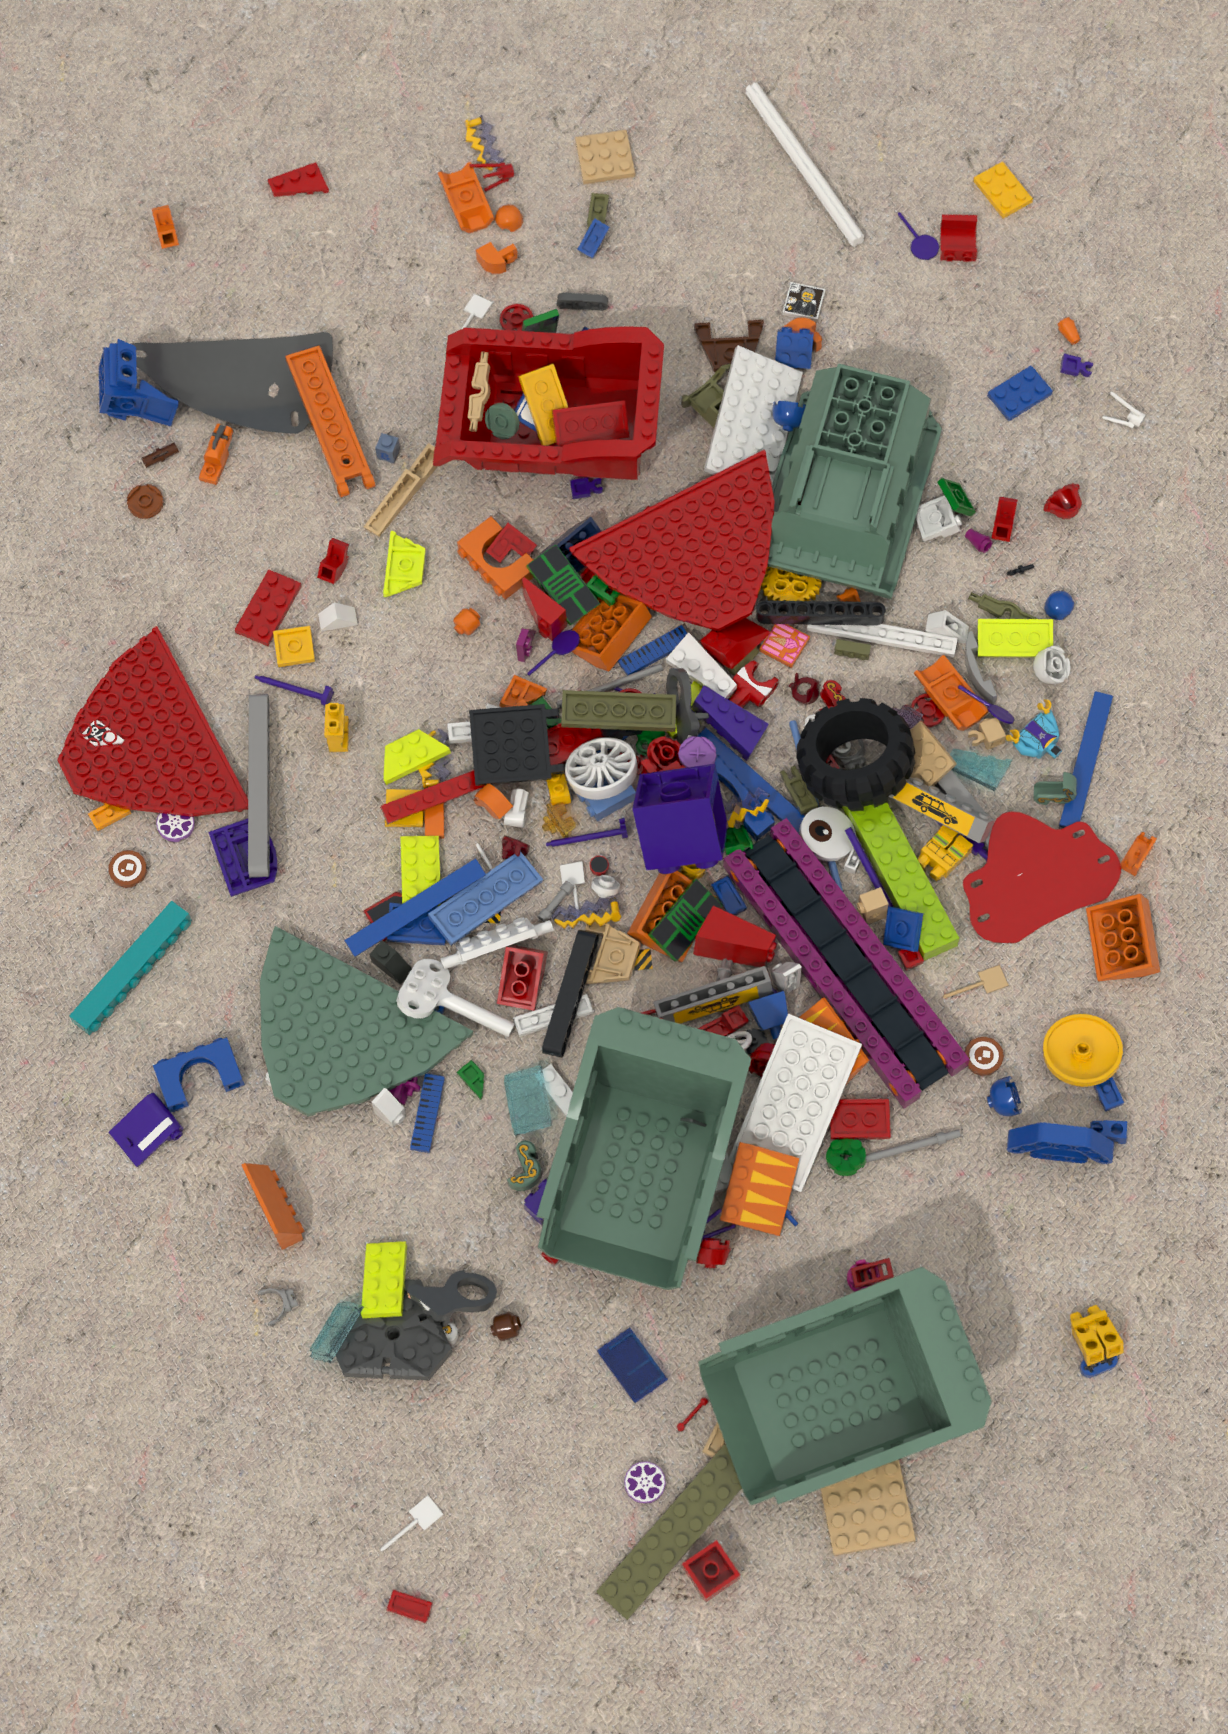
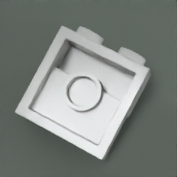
[916,495,962,542]

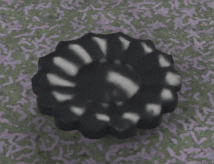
[741,1028,767,1054]

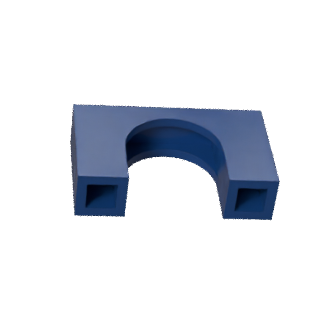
[153,1038,245,1113]

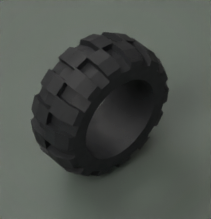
[796,698,916,811]

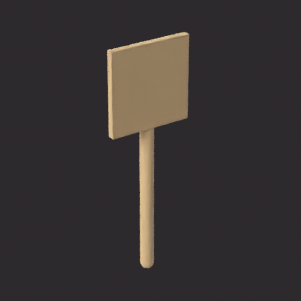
[943,965,1009,998]

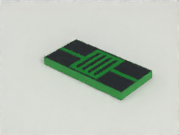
[522,309,559,333]
[526,544,600,626]
[648,879,723,962]

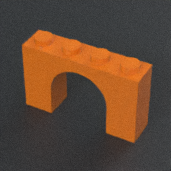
[457,516,534,600]

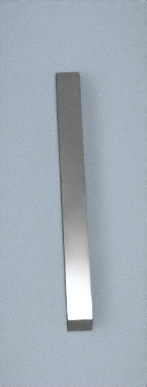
[248,694,270,878]

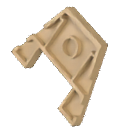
[585,914,641,984]

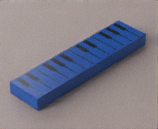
[618,625,687,675]
[410,1074,445,1153]

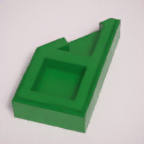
[457,1060,485,1100]

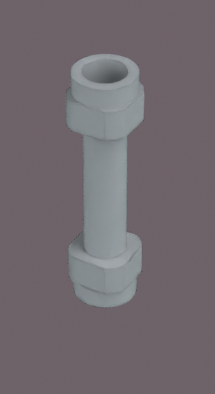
[537,881,575,922]

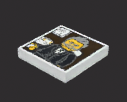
[783,282,825,322]

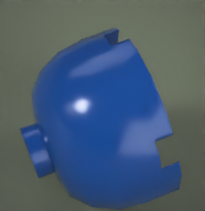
[772,401,806,431]
[987,1076,1022,1117]

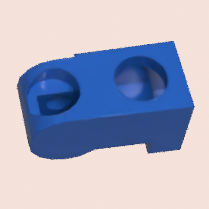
[1090,1120,1127,1144]

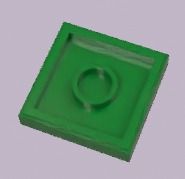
[937,478,976,517]

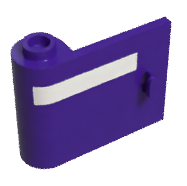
[109,1093,184,1167]

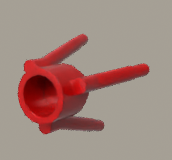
[469,162,514,192]

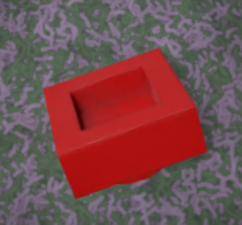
[898,949,924,971]

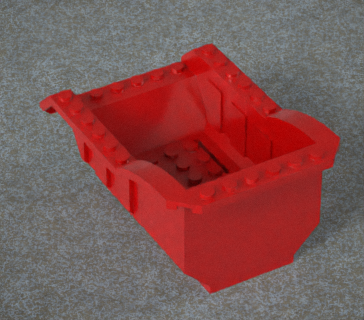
[433,326,664,480]

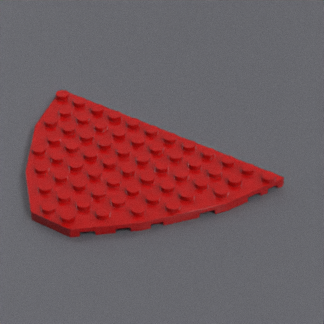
[569,450,775,631]
[57,626,248,817]

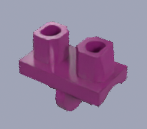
[389,1077,421,1105]

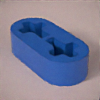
[1079,1355,1118,1378]

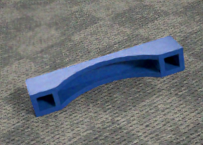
[715,755,775,841]

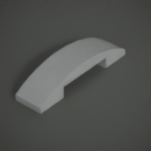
[965,631,997,704]

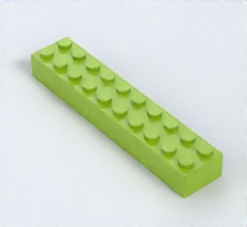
[842,803,959,961]

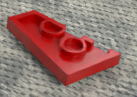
[267,162,329,197]

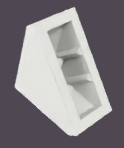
[318,602,358,632]

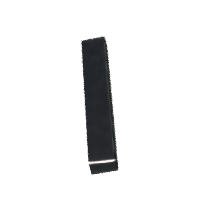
[756,601,886,625]
[542,930,599,1058]

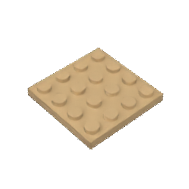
[820,1459,916,1556]

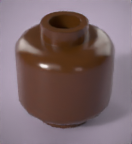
[490,1312,522,1341]

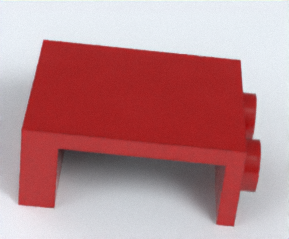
[940,214,977,262]

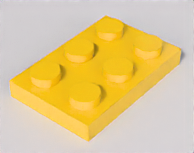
[973,161,1033,219]

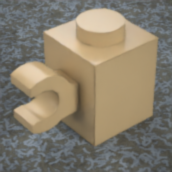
[968,717,1006,750]

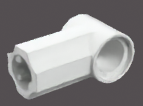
[504,788,529,828]

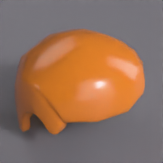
[495,204,523,232]

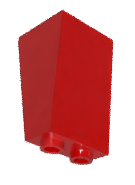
[693,906,777,967]

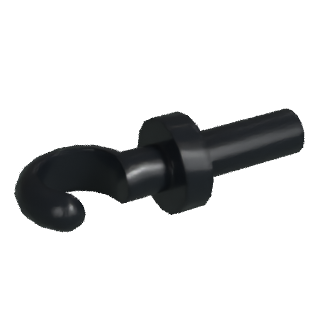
[1007,564,1034,576]

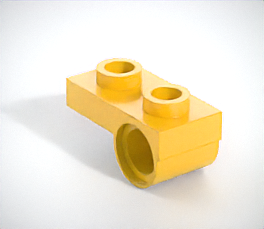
[546,774,571,807]

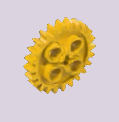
[762,567,821,601]

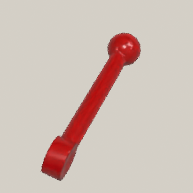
[677,1397,708,1432]

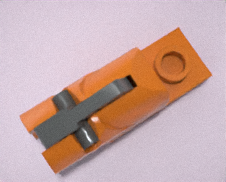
[199,424,233,485]

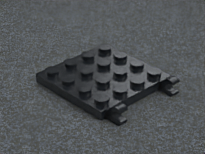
[469,704,564,786]

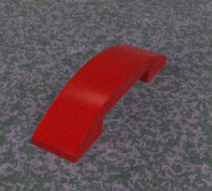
[697,1005,749,1036]

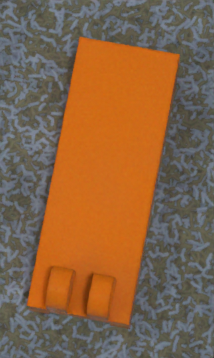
[425,803,445,839]

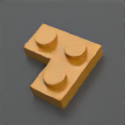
[88,803,131,831]

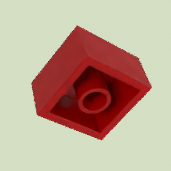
[682,1540,741,1603]

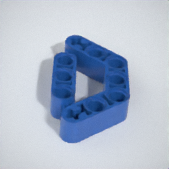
[1007,1123,1114,1164]

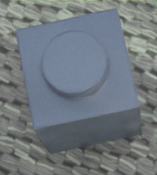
[375,433,400,464]

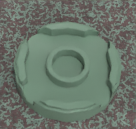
[485,403,519,439]

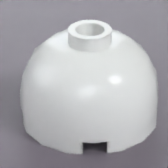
[1033,646,1070,684]

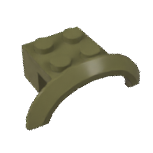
[681,364,731,428]

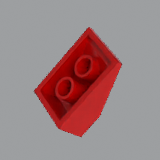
[522,577,567,641]
[700,618,770,670]
[497,945,548,1011]

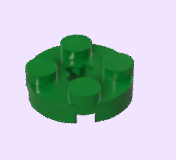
[826,1139,866,1176]

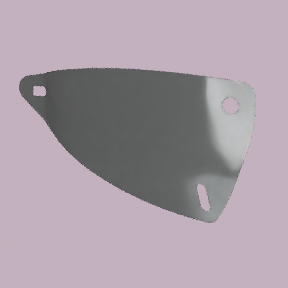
[124,332,333,434]

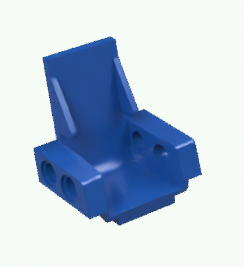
[98,339,178,427]

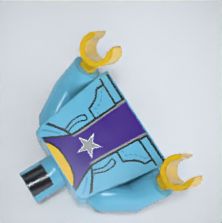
[1006,699,1062,759]

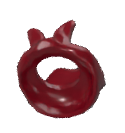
[789,673,820,705]
[502,835,530,859]

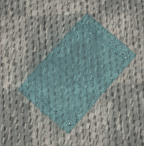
[504,1065,552,1136]
[310,1301,364,1363]

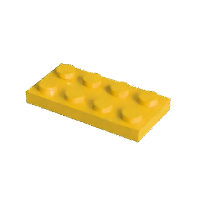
[518,364,568,446]

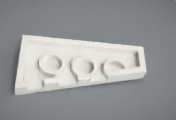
[666,632,737,699]

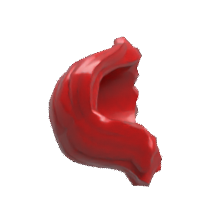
[1043,483,1082,520]

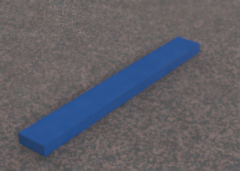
[1059,691,1113,828]
[697,728,805,834]
[344,858,486,957]

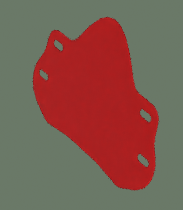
[963,811,1121,943]

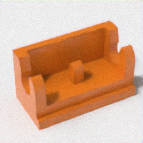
[1121,832,1157,877]

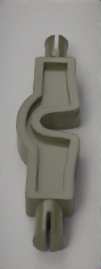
[968,592,1038,619]

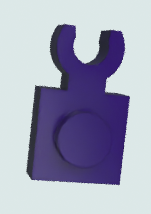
[1060,353,1093,377]
[570,478,603,499]

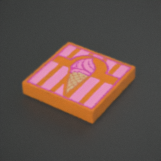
[759,624,810,668]

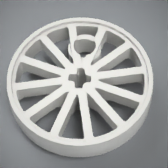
[565,737,638,800]

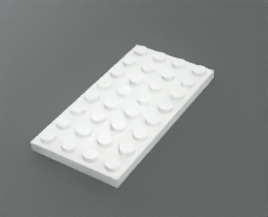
[703,346,803,484]
[728,1014,862,1192]

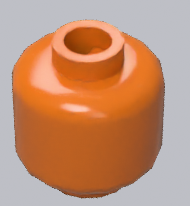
[453,608,481,635]

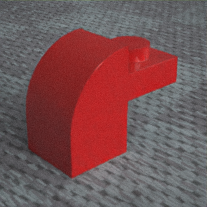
[991,496,1018,542]
[317,537,349,584]

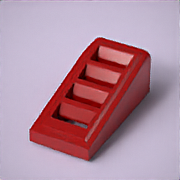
[850,1258,894,1289]

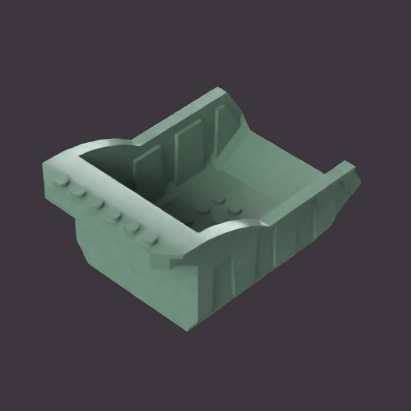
[536,1007,751,1290]
[698,1267,992,1506]

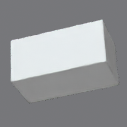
[844,848,865,875]

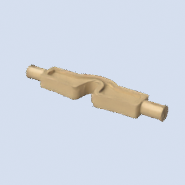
[468,352,490,432]

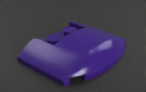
[208,819,278,897]

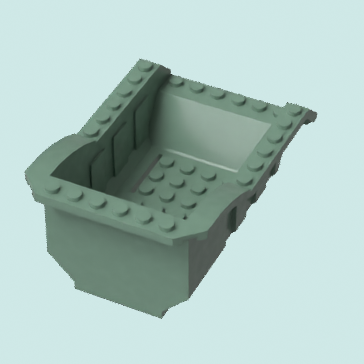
[768,364,942,599]

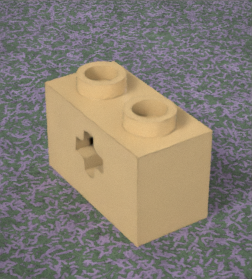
[857,887,888,925]

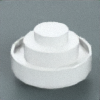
[591,875,620,898]

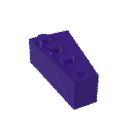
[691,685,769,761]

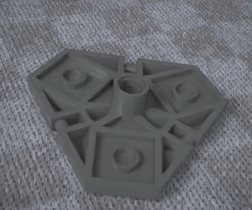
[330,1279,453,1381]

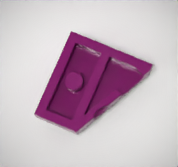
[516,628,536,663]

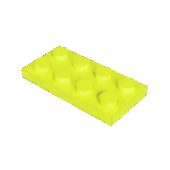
[977,619,1053,657]
[400,836,441,906]
[361,1241,407,1318]

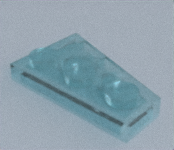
[950,749,1012,791]

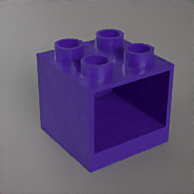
[632,764,728,874]

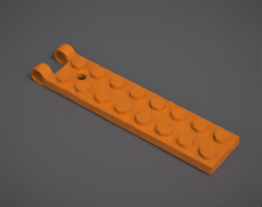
[285,346,375,498]

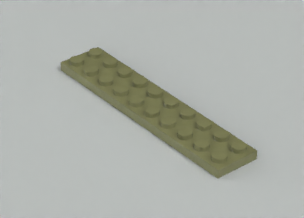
[596,1444,742,1621]

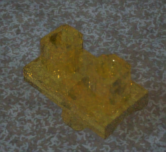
[542,802,576,838]

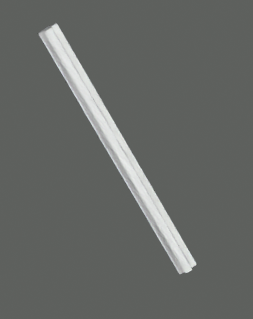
[746,82,865,247]

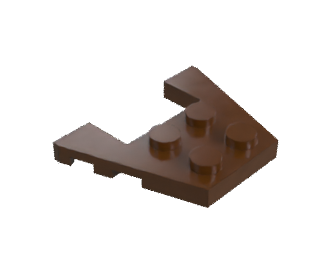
[694,320,764,372]

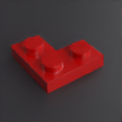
[486,522,537,563]

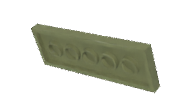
[561,690,676,732]

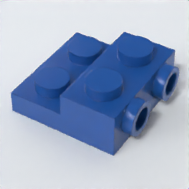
[775,327,814,369]

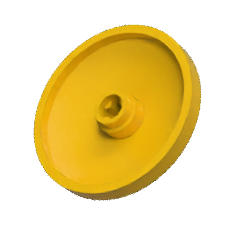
[1043,1014,1123,1087]

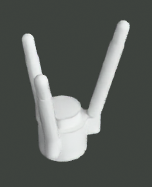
[1102,392,1146,429]

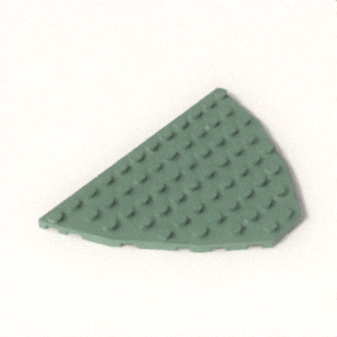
[260,926,473,1117]

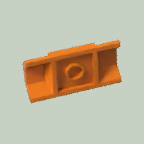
[438,162,494,233]
[914,655,989,731]

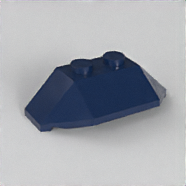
[539,517,602,573]

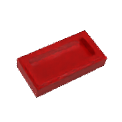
[386,1590,433,1624]

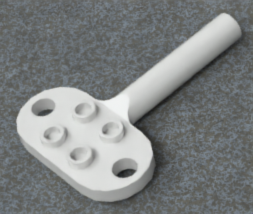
[396,959,515,1037]

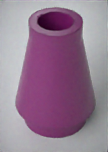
[965,528,993,553]

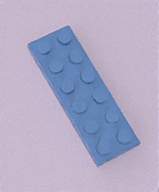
[428,851,543,946]

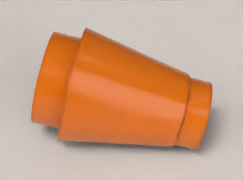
[1057,317,1081,345]

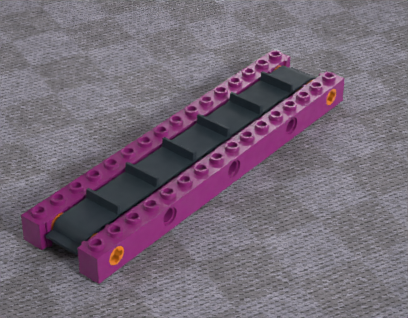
[723,818,970,1109]

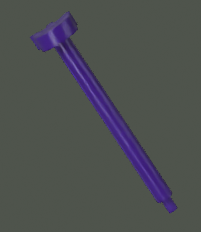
[255,675,334,706]
[546,818,628,847]

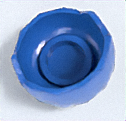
[1044,590,1075,620]

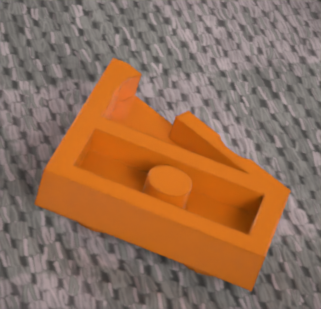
[499,675,547,707]

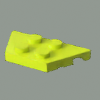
[383,531,426,597]
[383,729,451,785]

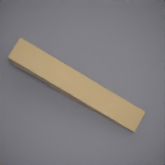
[364,443,438,537]

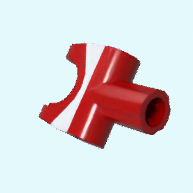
[728,660,779,708]

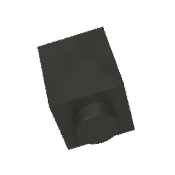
[369,940,412,985]

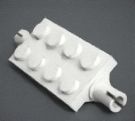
[440,918,554,970]

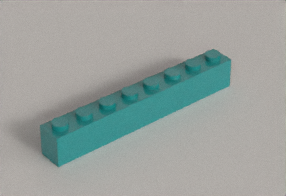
[69,900,192,1035]

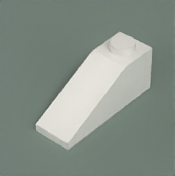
[770,962,802,995]

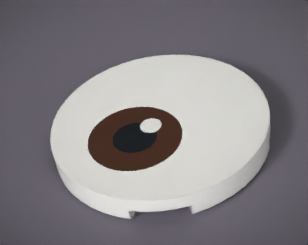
[799,807,856,861]

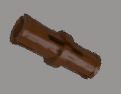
[141,442,179,468]

